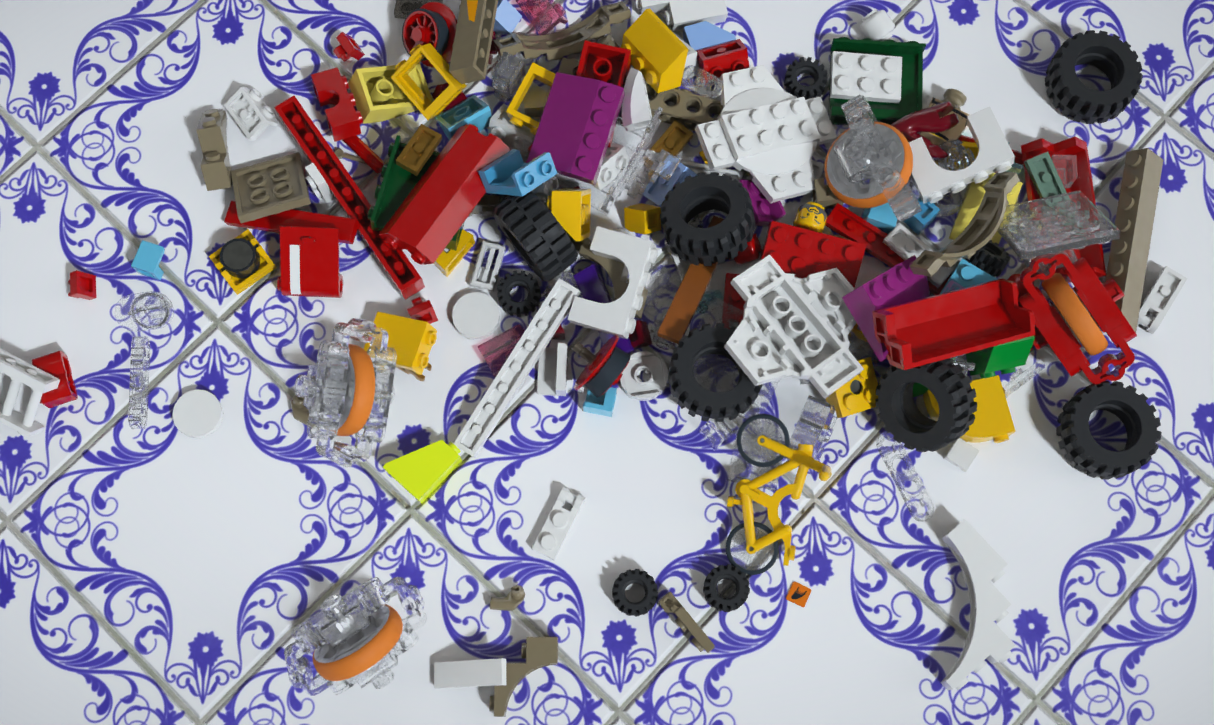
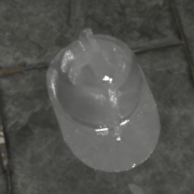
[115,291,174,332]

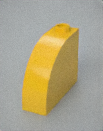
[923,375,1016,443]

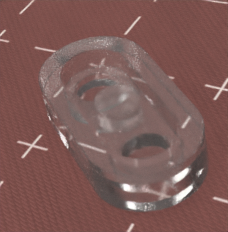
[681,65,723,99]

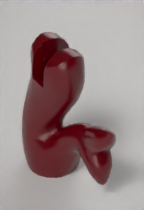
[891,101,959,159]

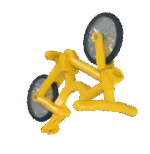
[726,414,832,575]

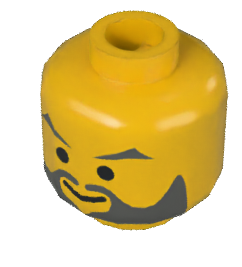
[793,202,827,233]

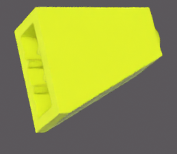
[383,440,462,504]

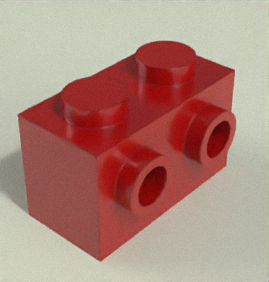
[697,39,749,85]

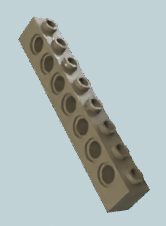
[558,58,724,131]

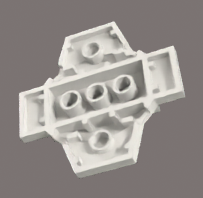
[695,65,837,203]
[724,255,864,399]

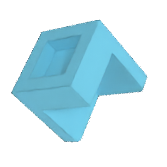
[131,240,165,281]
[583,387,617,417]

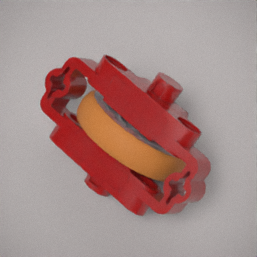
[1018,250,1137,384]

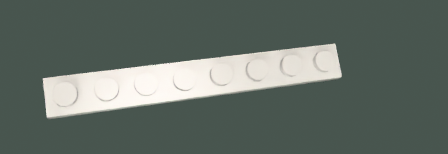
[453,278,581,458]

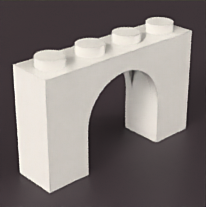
[909,106,1015,204]
[567,226,658,339]

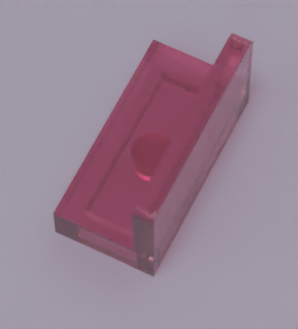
[478,324,525,377]

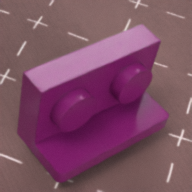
[739,180,786,226]

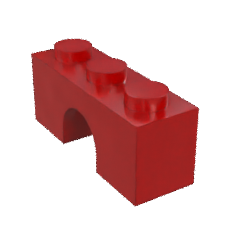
[311,67,363,142]

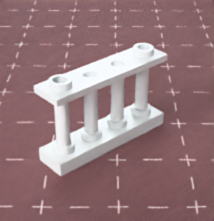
[0,349,60,437]

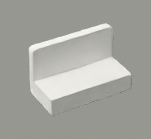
[537,343,568,396]

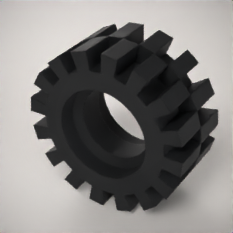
[784,57,828,100]
[965,240,1011,277]
[497,270,541,317]
[703,564,750,612]
[612,569,658,617]

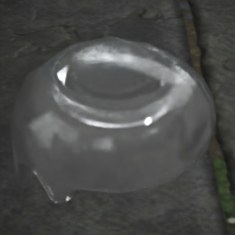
[934,191,963,217]

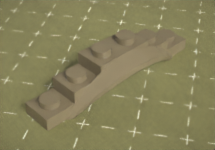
[493,1,631,61]
[910,172,1020,277]

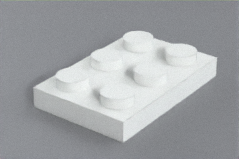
[830,51,902,104]

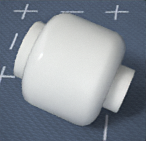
[860,9,895,41]

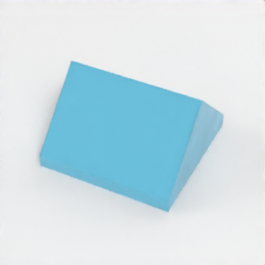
[435,95,492,140]

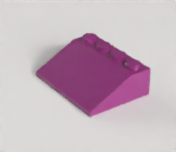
[527,72,625,185]
[842,255,930,362]

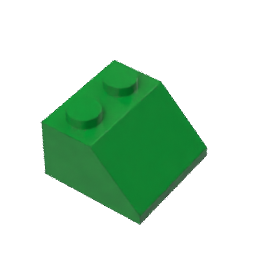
[966,336,1035,379]

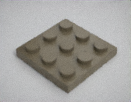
[231,152,311,223]

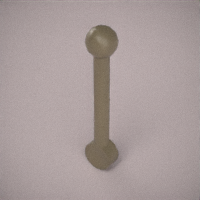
[334,149,368,165]

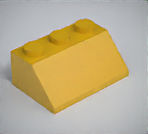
[620,8,688,93]
[547,188,591,241]

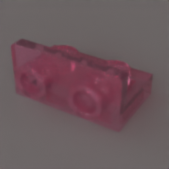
[515,0,568,36]

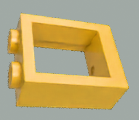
[391,43,467,120]
[506,62,556,135]

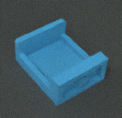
[478,149,557,197]

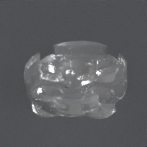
[934,139,975,171]

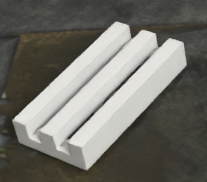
[470,241,506,292]

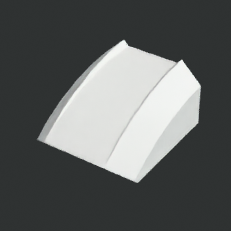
[622,67,654,131]

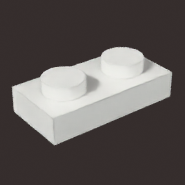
[305,163,335,203]

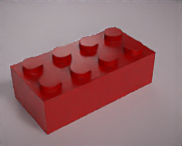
[576,40,631,148]
[760,220,867,289]

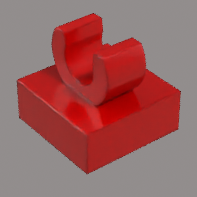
[333,32,365,62]
[68,270,97,300]
[407,297,438,324]

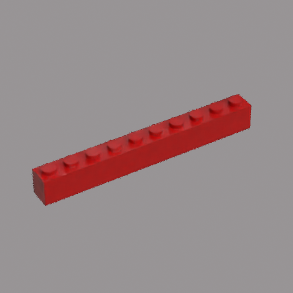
[274,95,425,300]

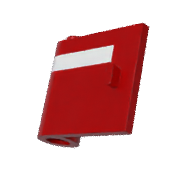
[277,225,343,298]

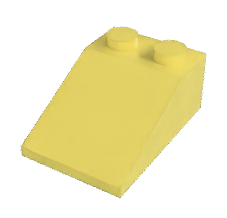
[348,63,433,124]
[949,173,1023,244]

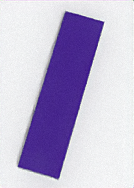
[573,264,634,353]

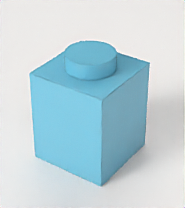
[862,201,902,234]

